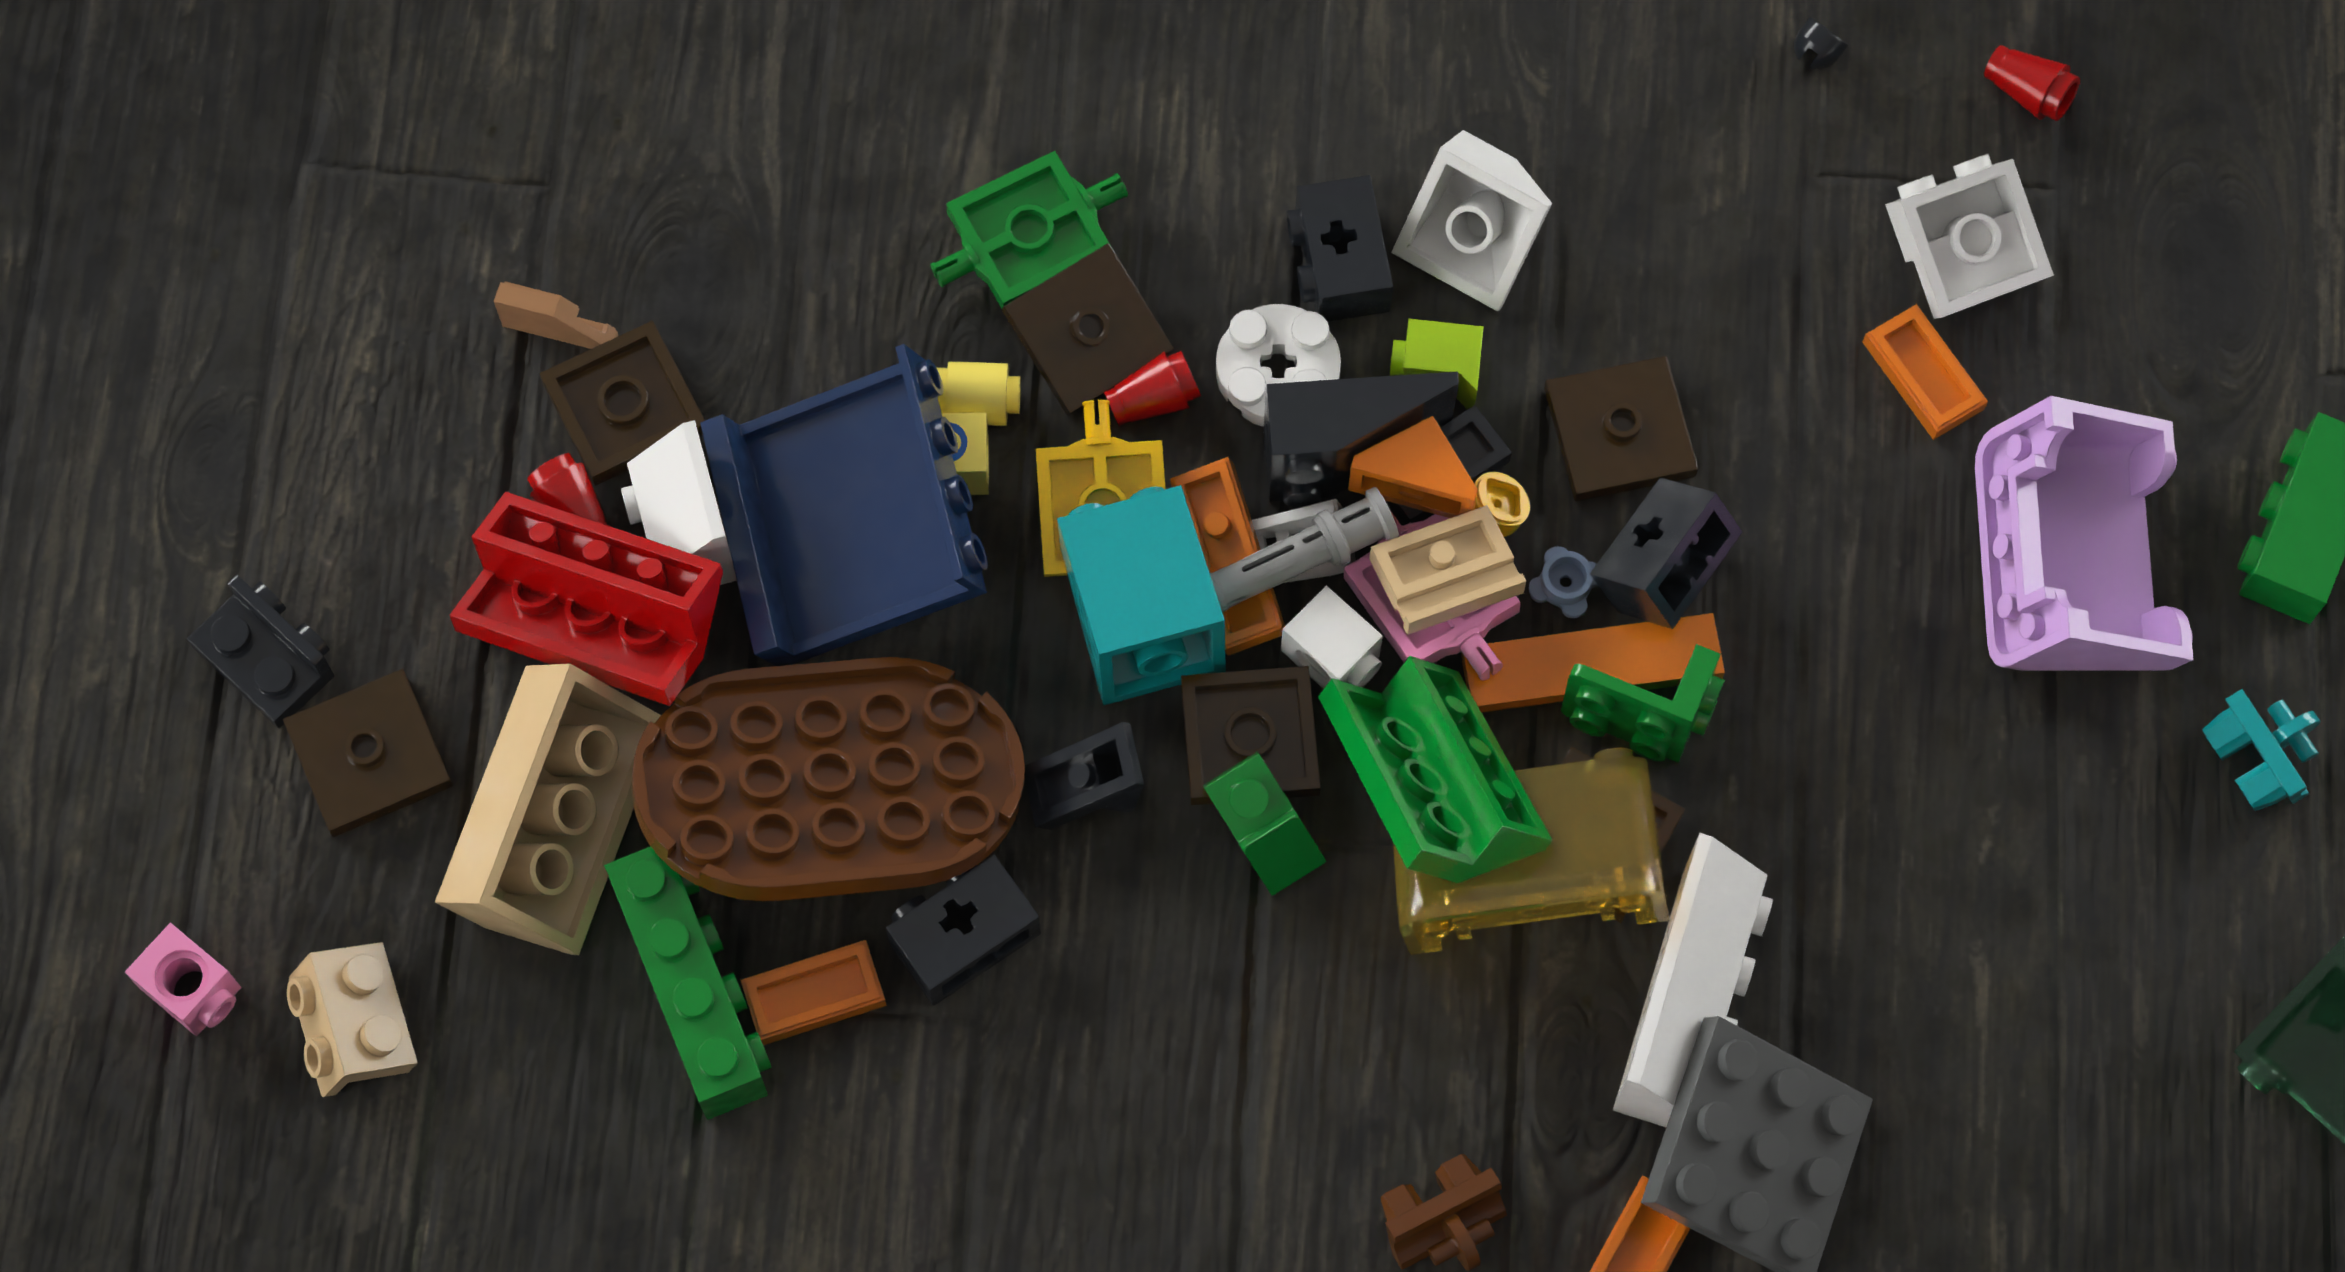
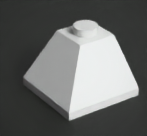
[1391,130,1552,311]

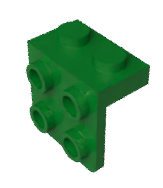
[1561,644,1725,763]

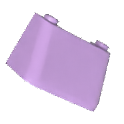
[1975,396,2193,671]

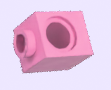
[125,922,242,1037]

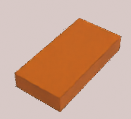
[1862,304,1988,440]
[741,940,887,1045]
[1590,1175,1690,1272]

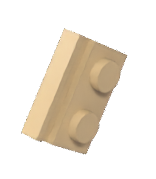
[1369,505,1526,635]

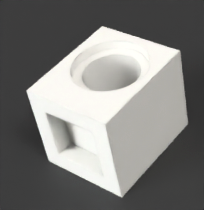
[1281,585,1383,689]

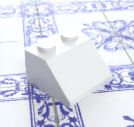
[621,420,737,585]

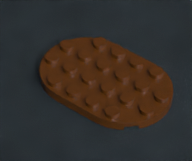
[632,657,1025,901]

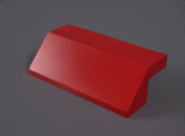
[449,492,723,706]

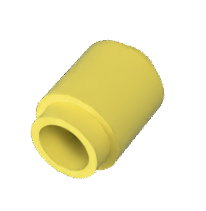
[936,362,1021,426]

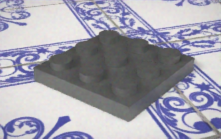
[1641,1016,1873,1272]

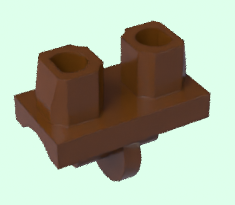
[1380,1154,1507,1271]

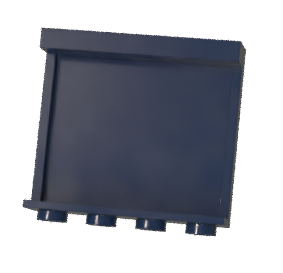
[700,344,988,666]

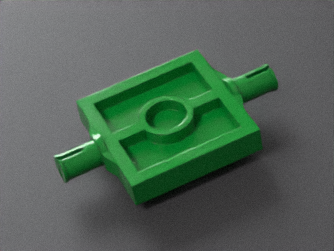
[930,151,1128,309]

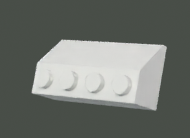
[1613,833,1773,1127]

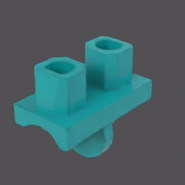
[2202,689,2321,811]

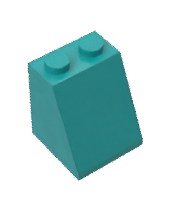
[1057,485,1226,706]

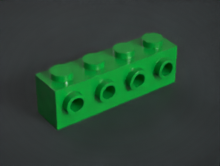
[604,846,772,1120]

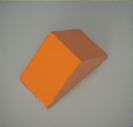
[1348,416,1478,518]

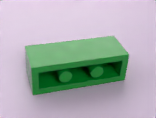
[2237,412,2345,624]

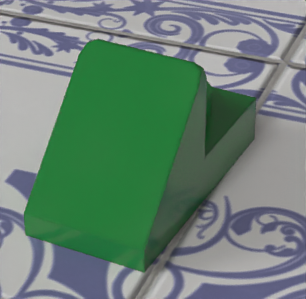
[1203,751,1327,896]

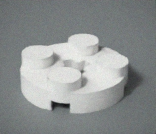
[1216,304,1341,426]

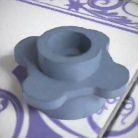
[1529,546,1598,618]

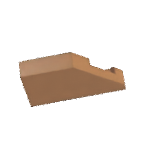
[494,281,618,349]

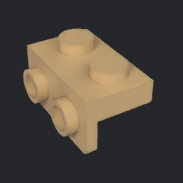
[287,942,418,1097]

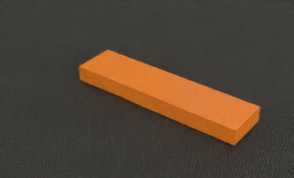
[1461,613,1725,712]

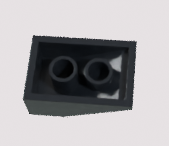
[1263,371,1459,507]

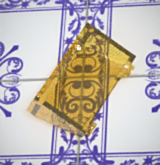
[1393,748,1670,955]

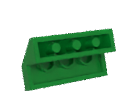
[1318,656,1553,883]

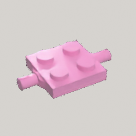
[1344,510,1520,680]

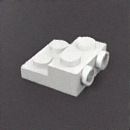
[1885,154,2054,319]

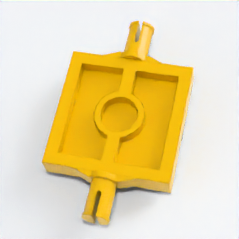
[1036,400,1165,577]

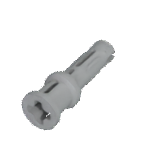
[1210,487,1399,612]

